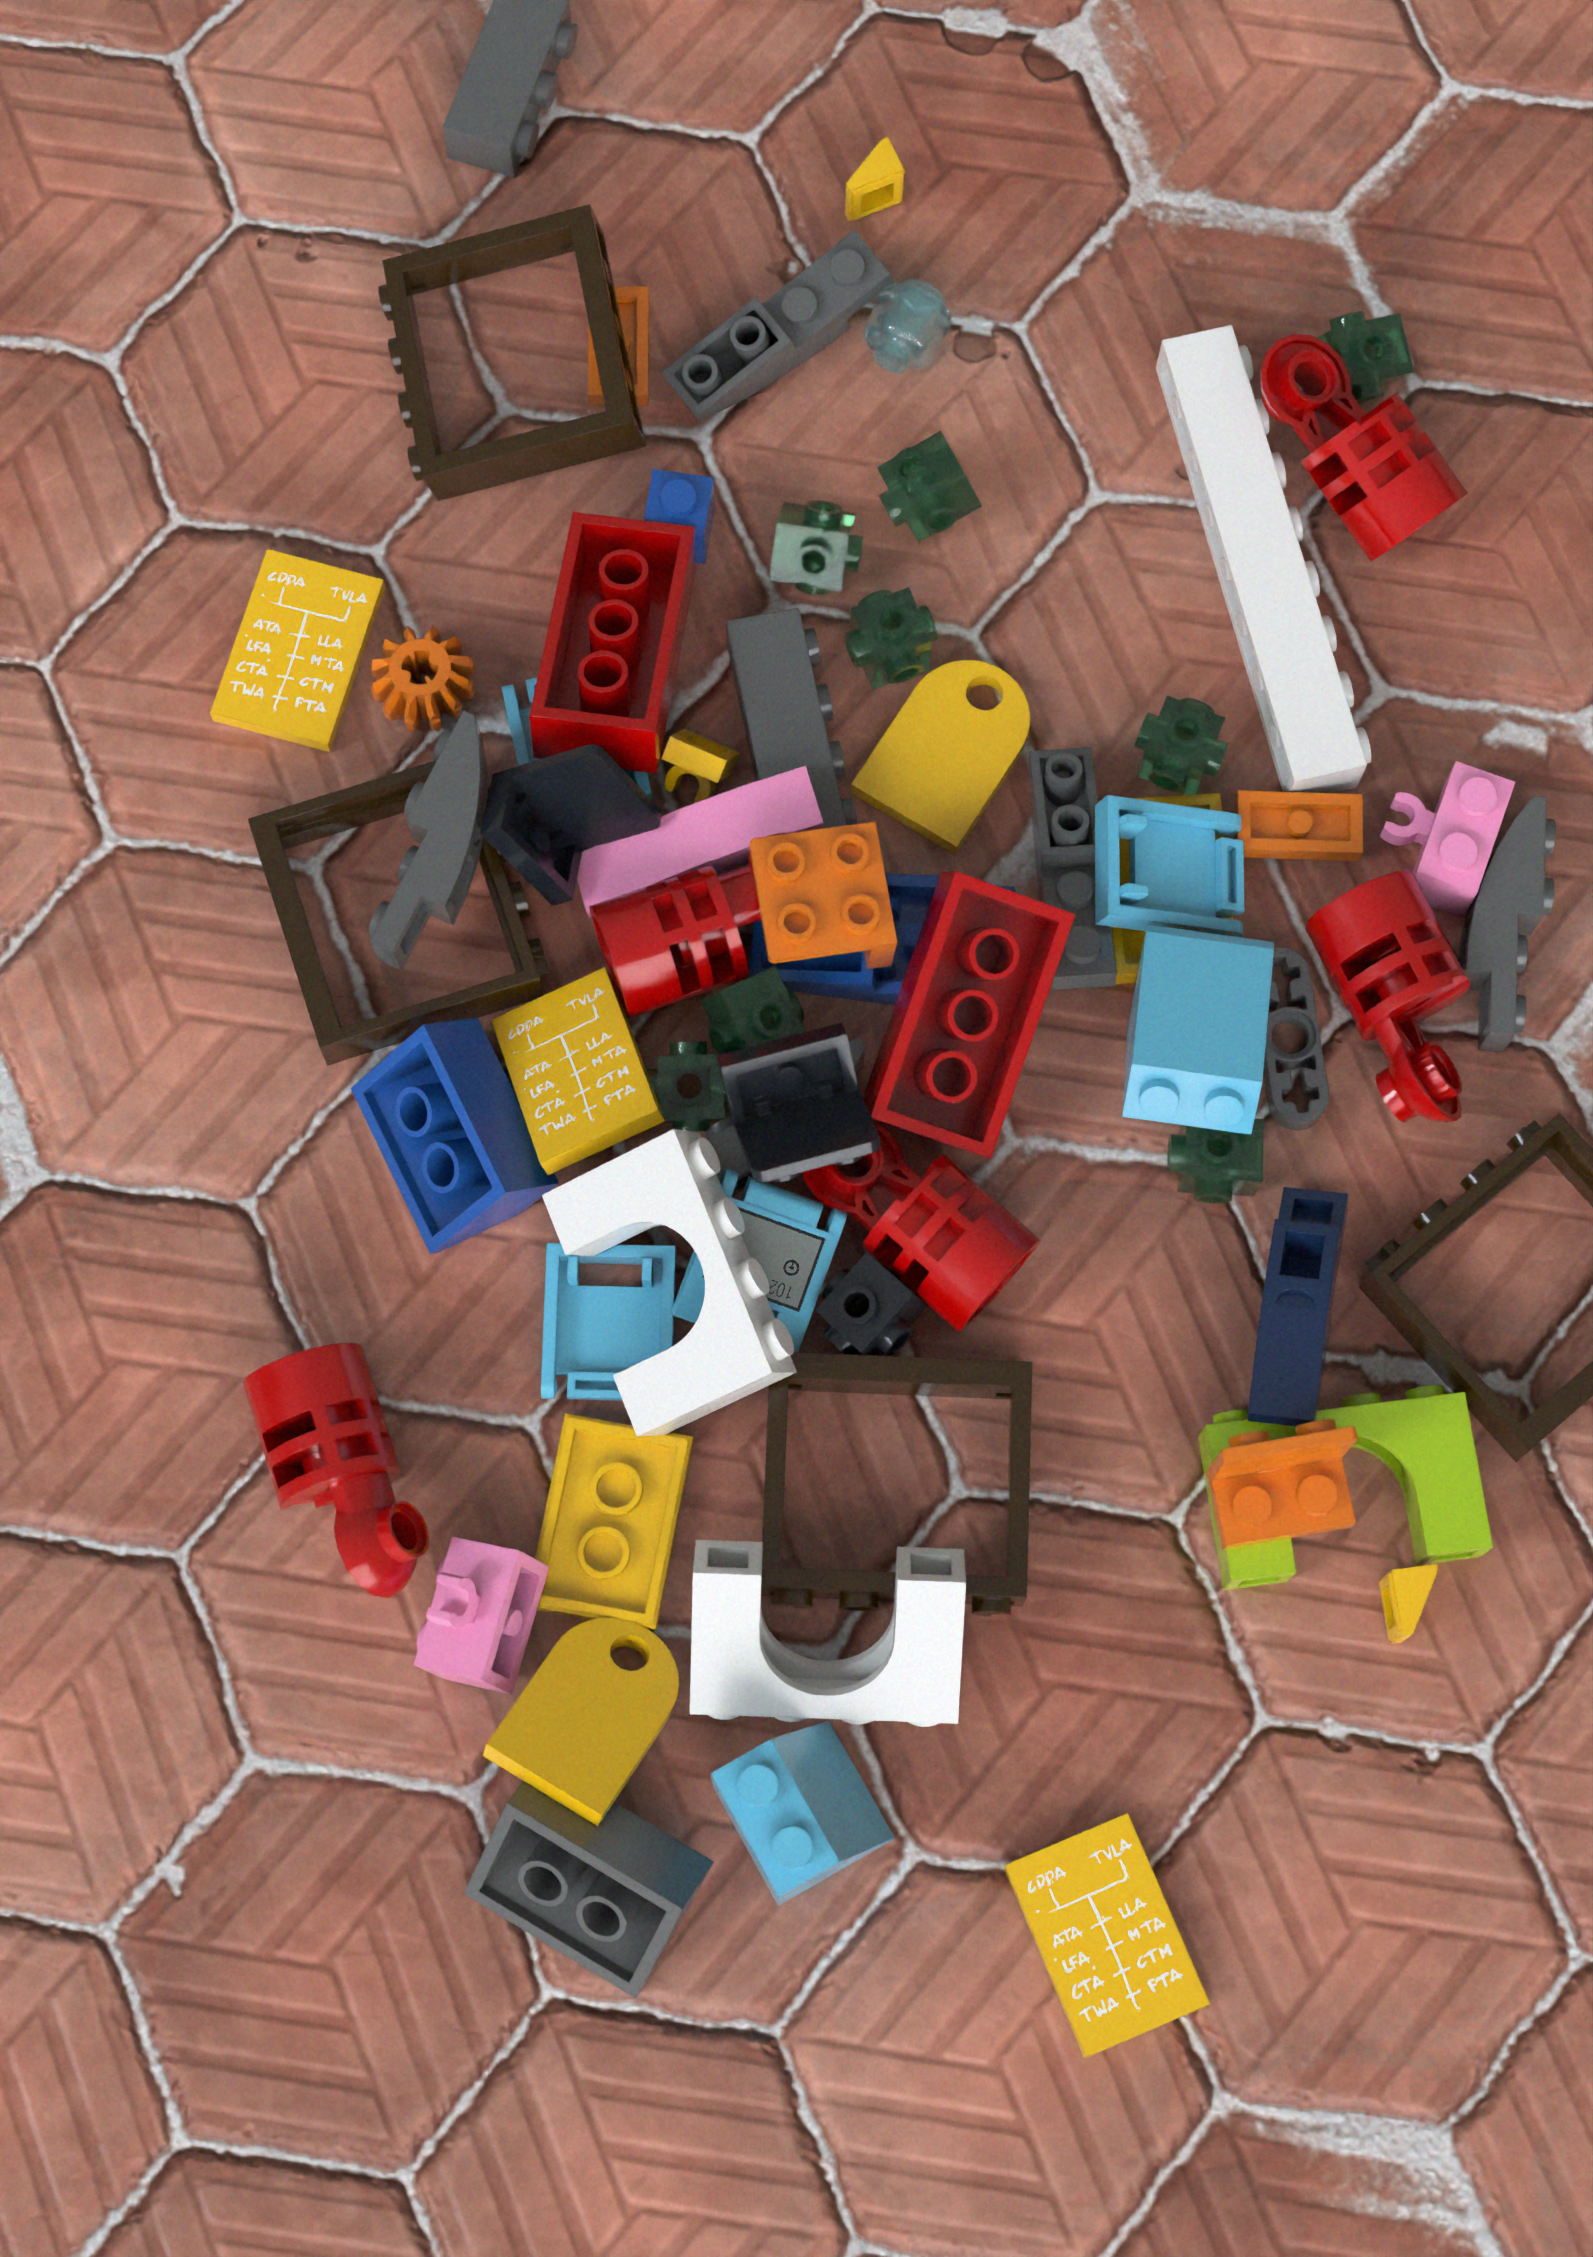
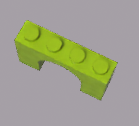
[1198,1385,1493,1590]

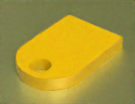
[850,660,1030,855]
[483,1617,679,1827]

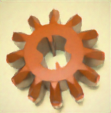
[370,625,475,733]

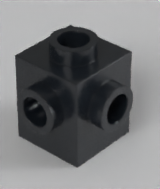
[815,1252,928,1356]

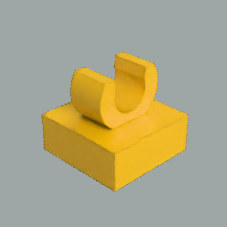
[661,729,740,803]

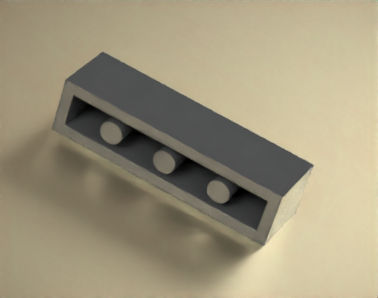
[726,608,857,828]

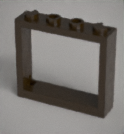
[378,204,646,501]
[248,761,550,1066]
[1359,1113,1593,1462]
[761,1352,1032,1617]

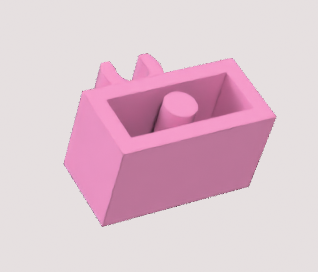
[1380,761,1515,917]
[414,1537,549,1695]

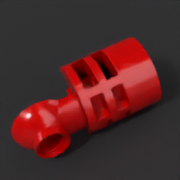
[1260,334,1467,562]
[589,833,787,1018]
[1305,870,1471,1123]
[802,1120,1041,1333]
[243,1343,429,1598]

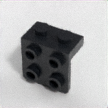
[480,744,662,906]
[716,1022,881,1182]

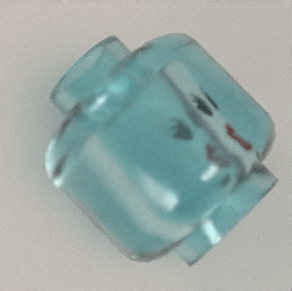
[863,279,952,373]

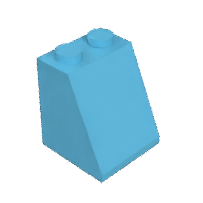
[1122,924,1274,1135]
[711,1721,895,1906]

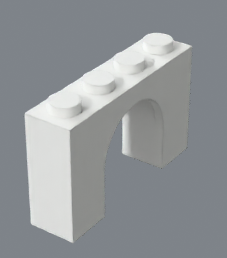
[542,1129,797,1436]
[690,1540,966,1727]

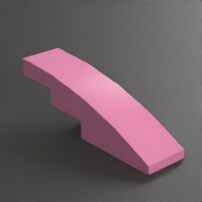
[577,766,824,918]

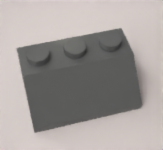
[463,1781,714,1998]

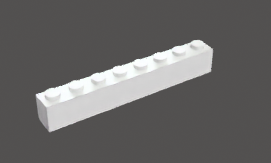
[1156,325,1371,793]

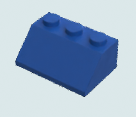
[351,1017,559,1254]

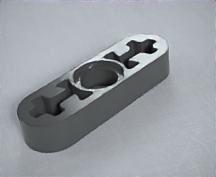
[1263,947,1329,1130]

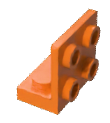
[749,821,897,970]
[1206,1419,1358,1550]

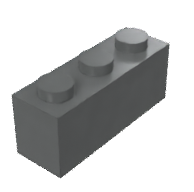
[443,0,578,178]

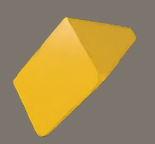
[845,136,904,221]
[1379,1564,1439,1644]

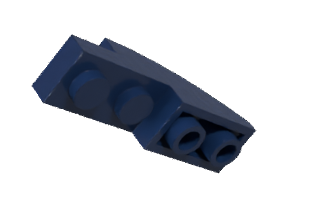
[1248,1187,1348,1427]

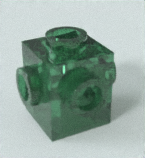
[1317,311,1414,403]
[877,431,982,542]
[769,500,864,595]
[844,587,938,690]
[1134,695,1229,795]
[700,966,806,1055]
[646,1041,727,1132]
[1167,1118,1264,1204]

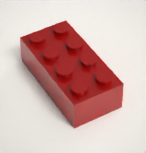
[529,512,696,774]
[863,871,1076,1159]

